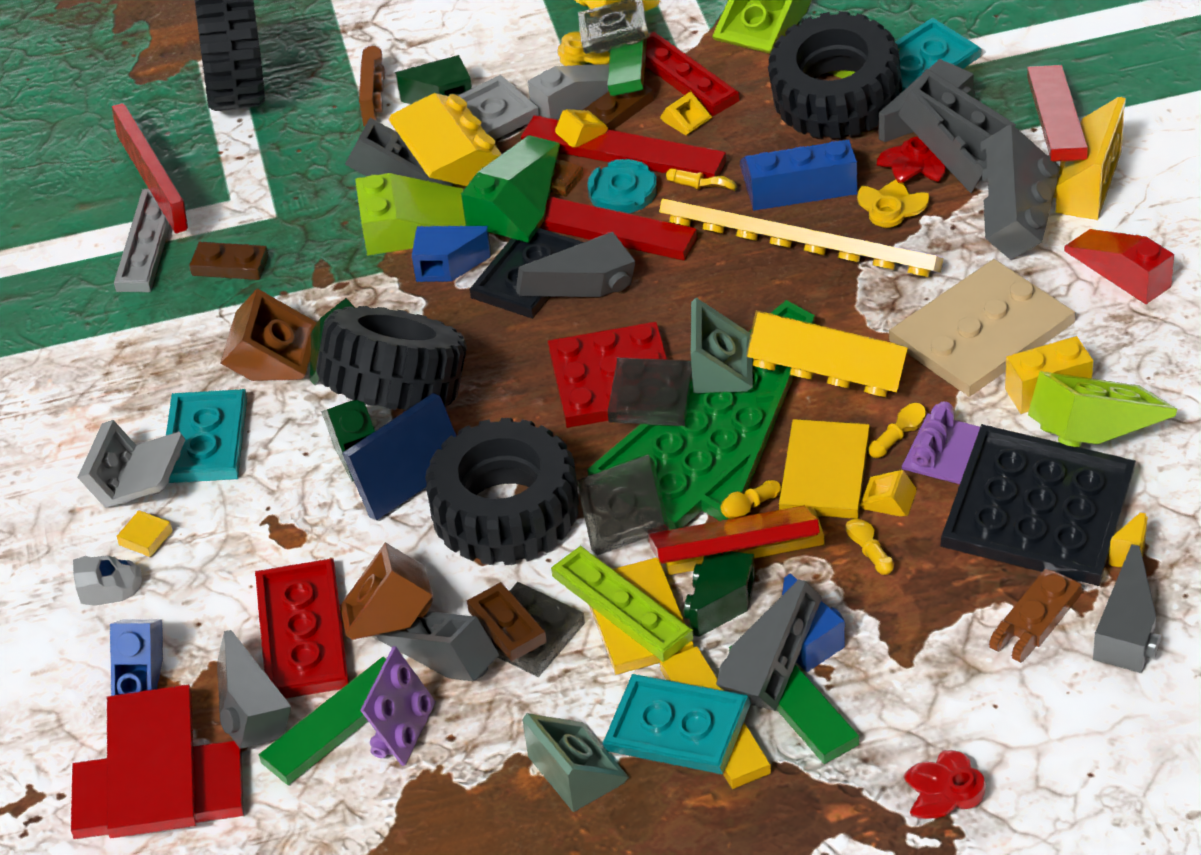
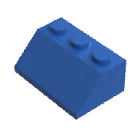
[740,140,857,211]

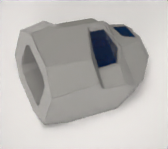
[73,556,142,606]

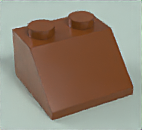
[220,288,317,381]
[340,542,433,640]

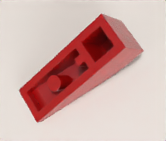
[1064,229,1174,305]

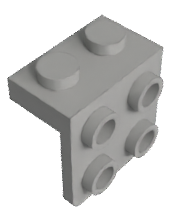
[77,420,185,508]

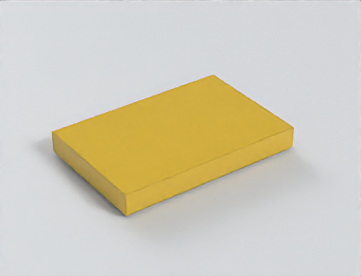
[779,419,870,519]
[589,558,694,675]

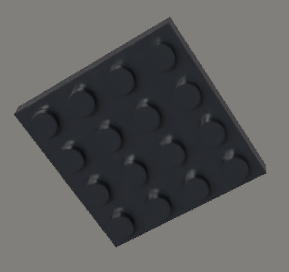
[940,424,1136,586]

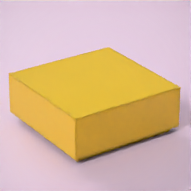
[116,510,173,557]

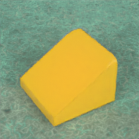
[660,91,712,136]
[555,109,608,147]
[860,470,916,516]
[1109,512,1148,568]

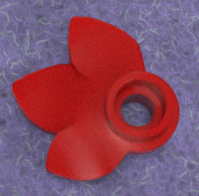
[877,136,946,183]
[903,750,986,819]

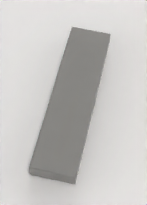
[114,189,170,292]

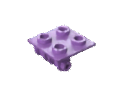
[902,402,980,484]
[360,646,436,766]

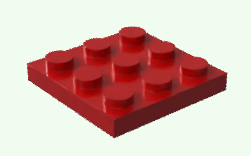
[547,322,676,428]

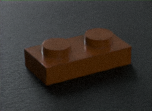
[583,86,654,130]
[189,242,269,280]
[467,582,547,662]

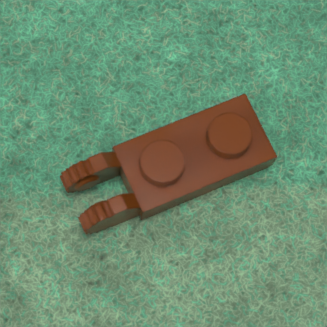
[359,45,385,126]
[989,569,1082,663]

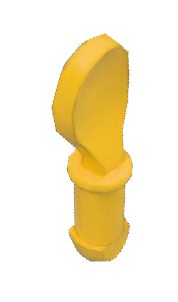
[666,169,737,191]
[868,403,926,458]
[720,480,781,519]
[846,519,894,575]

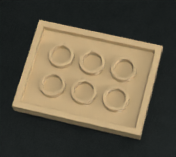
[889,259,1075,397]

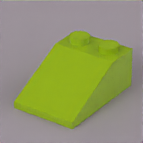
[712,0,812,54]
[355,173,466,256]
[1028,371,1177,447]

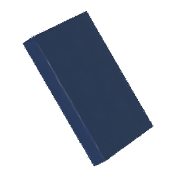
[342,393,456,521]

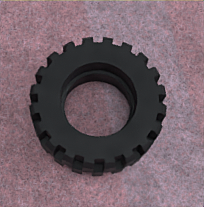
[195,0,265,111]
[768,11,902,140]
[316,306,467,411]
[425,418,579,565]

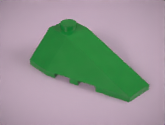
[461,135,560,243]

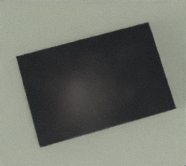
[469,228,584,319]

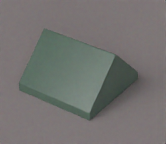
[691,298,753,393]
[522,713,628,812]

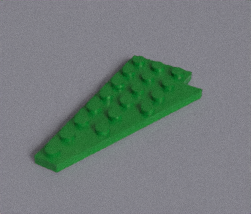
[587,300,815,530]

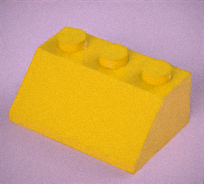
[388,93,502,186]
[1053,97,1126,220]

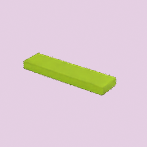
[551,545,693,662]

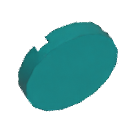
[587,159,657,214]

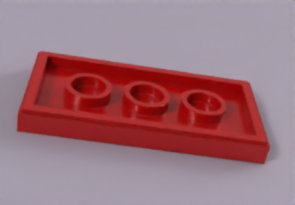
[648,505,820,564]
[255,558,349,699]
[107,684,196,839]
[71,741,244,839]

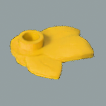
[557,32,612,66]
[857,179,929,228]

